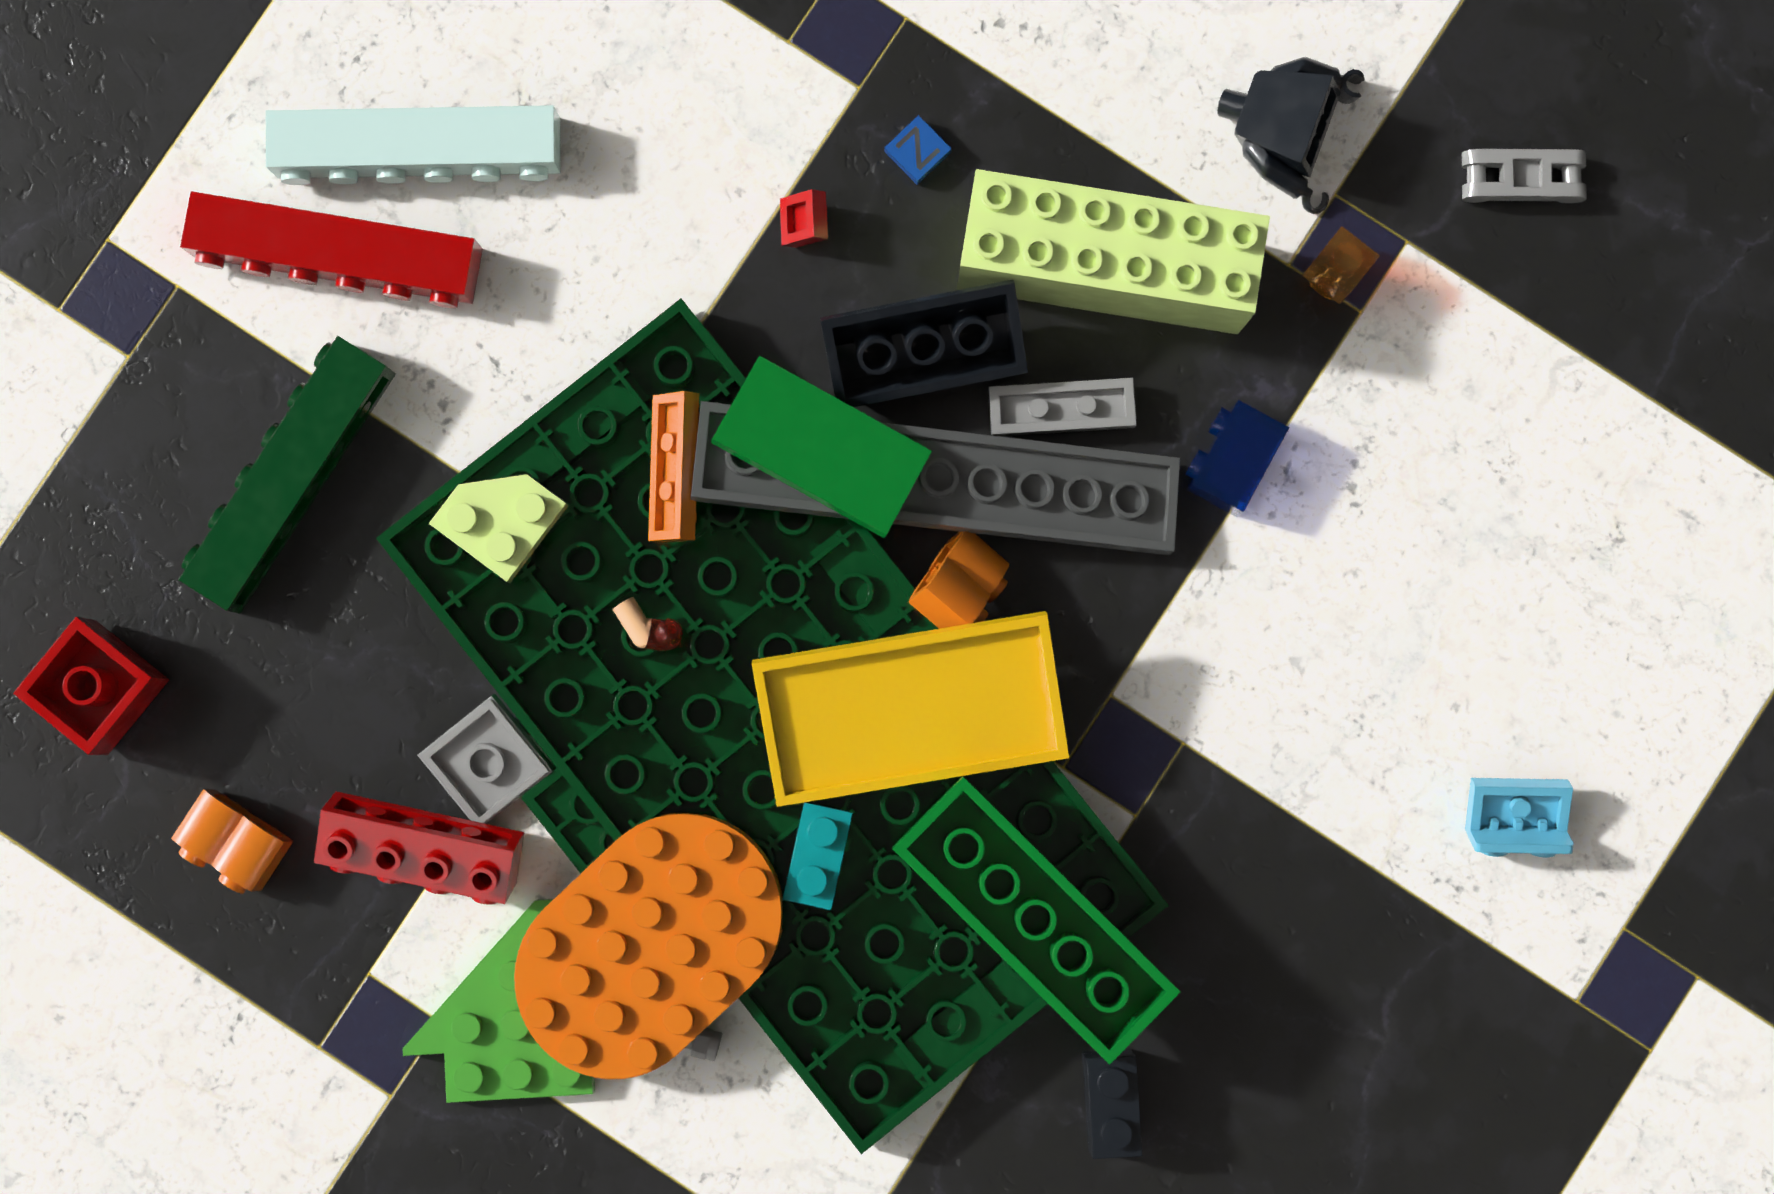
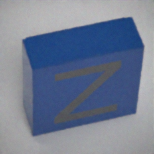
[884,115,951,185]

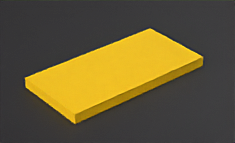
[752,611,1069,807]

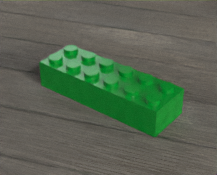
[892,777,1180,1065]

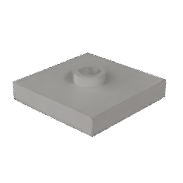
[417,694,556,824]

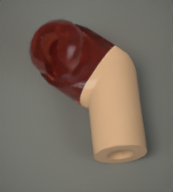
[613,597,683,652]

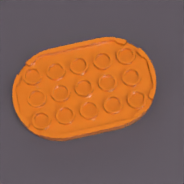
[514,813,783,1079]

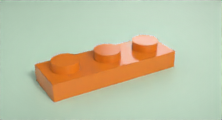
[648,391,699,543]

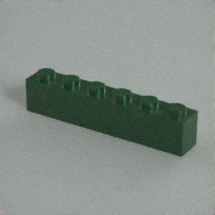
[178,335,396,614]

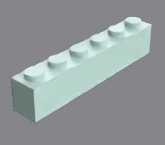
[266,105,561,185]

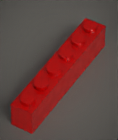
[180,191,483,309]

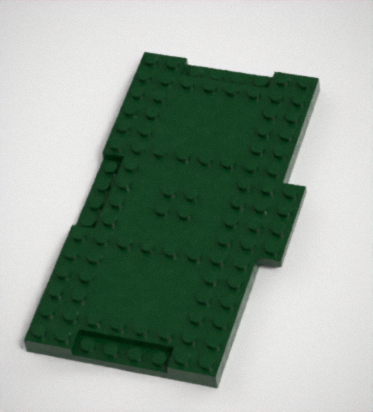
[376,298,1169,1155]

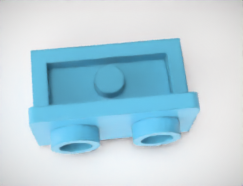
[1465,778,1574,858]

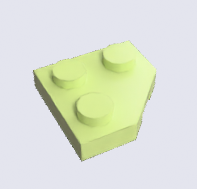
[429,474,569,583]

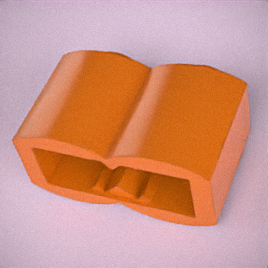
[909,531,1010,629]
[171,789,293,894]

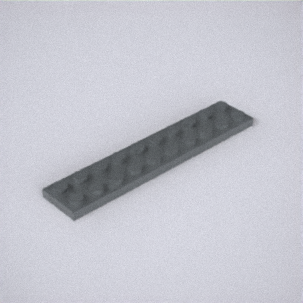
[691,401,1180,555]

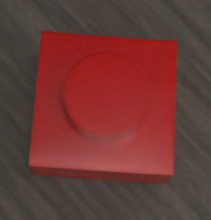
[780,189,828,248]

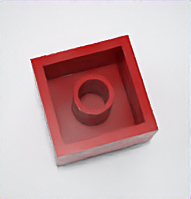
[13,617,169,755]

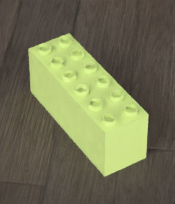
[957,169,1270,334]

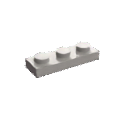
[989,378,1136,436]

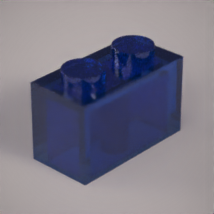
[1185,400,1290,517]

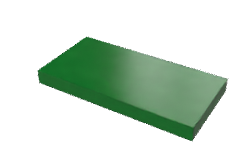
[711,356,932,538]

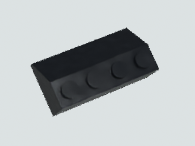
[820,279,1028,407]

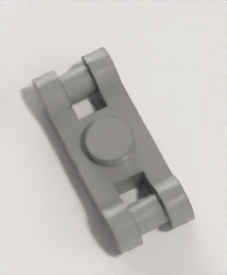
[1462,149,1587,203]

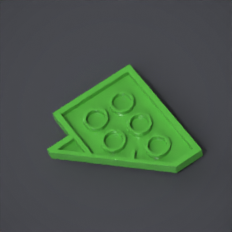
[403,899,595,1103]

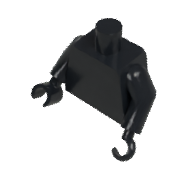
[1217,57,1365,214]

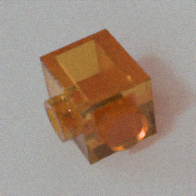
[1302,226,1380,304]

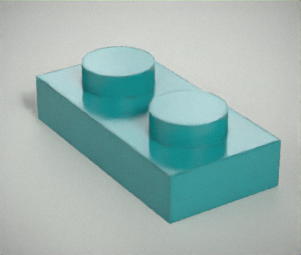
[783,802,853,910]

